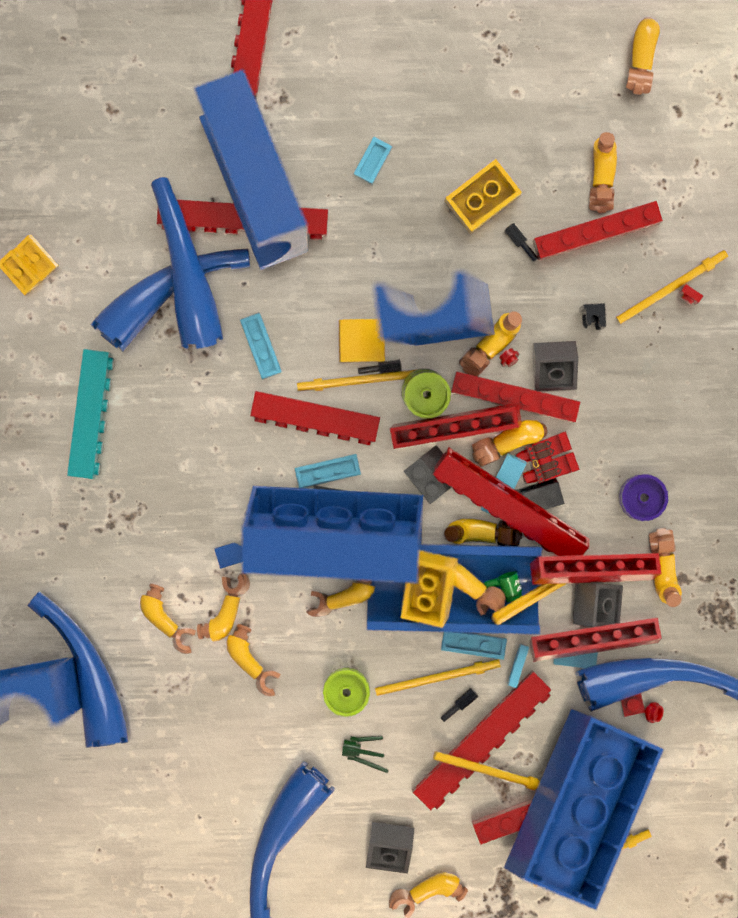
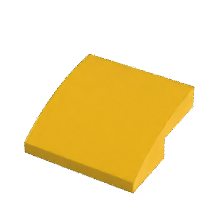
[0,234,59,296]
[339,319,385,362]

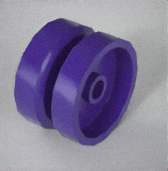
[618,474,668,521]

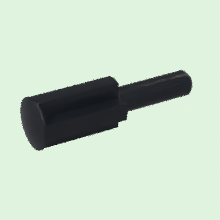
[504,223,538,261]
[358,359,402,374]
[441,688,479,722]

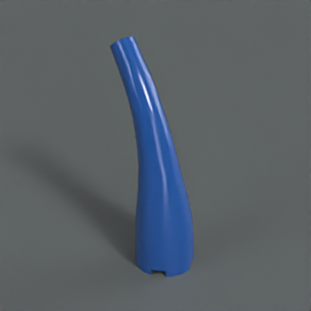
[151,177,223,349]
[90,248,250,352]
[27,591,128,748]
[575,658,738,712]
[250,761,335,918]

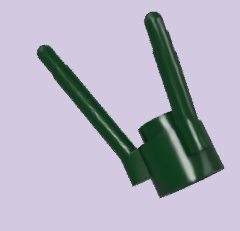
[342,736,389,773]

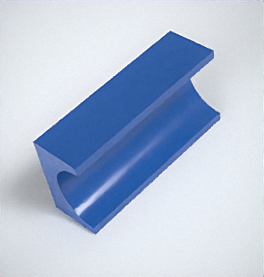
[194,70,308,270]
[374,271,495,347]
[242,486,424,583]
[367,544,542,634]
[0,656,82,726]
[504,709,664,910]

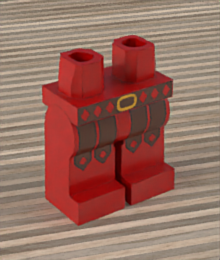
[515,431,580,484]

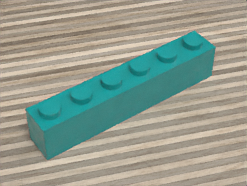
[67,349,114,479]

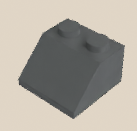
[533,341,578,391]
[403,445,451,504]
[573,583,623,627]
[366,822,415,874]

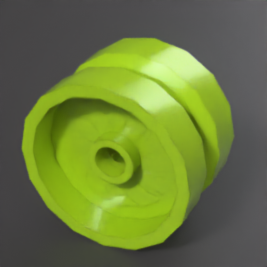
[401,369,451,418]
[323,667,370,717]

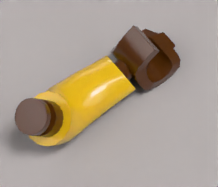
[444,519,522,546]

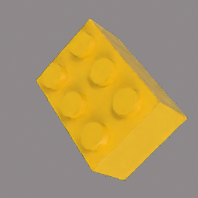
[445,159,522,234]
[401,550,458,628]

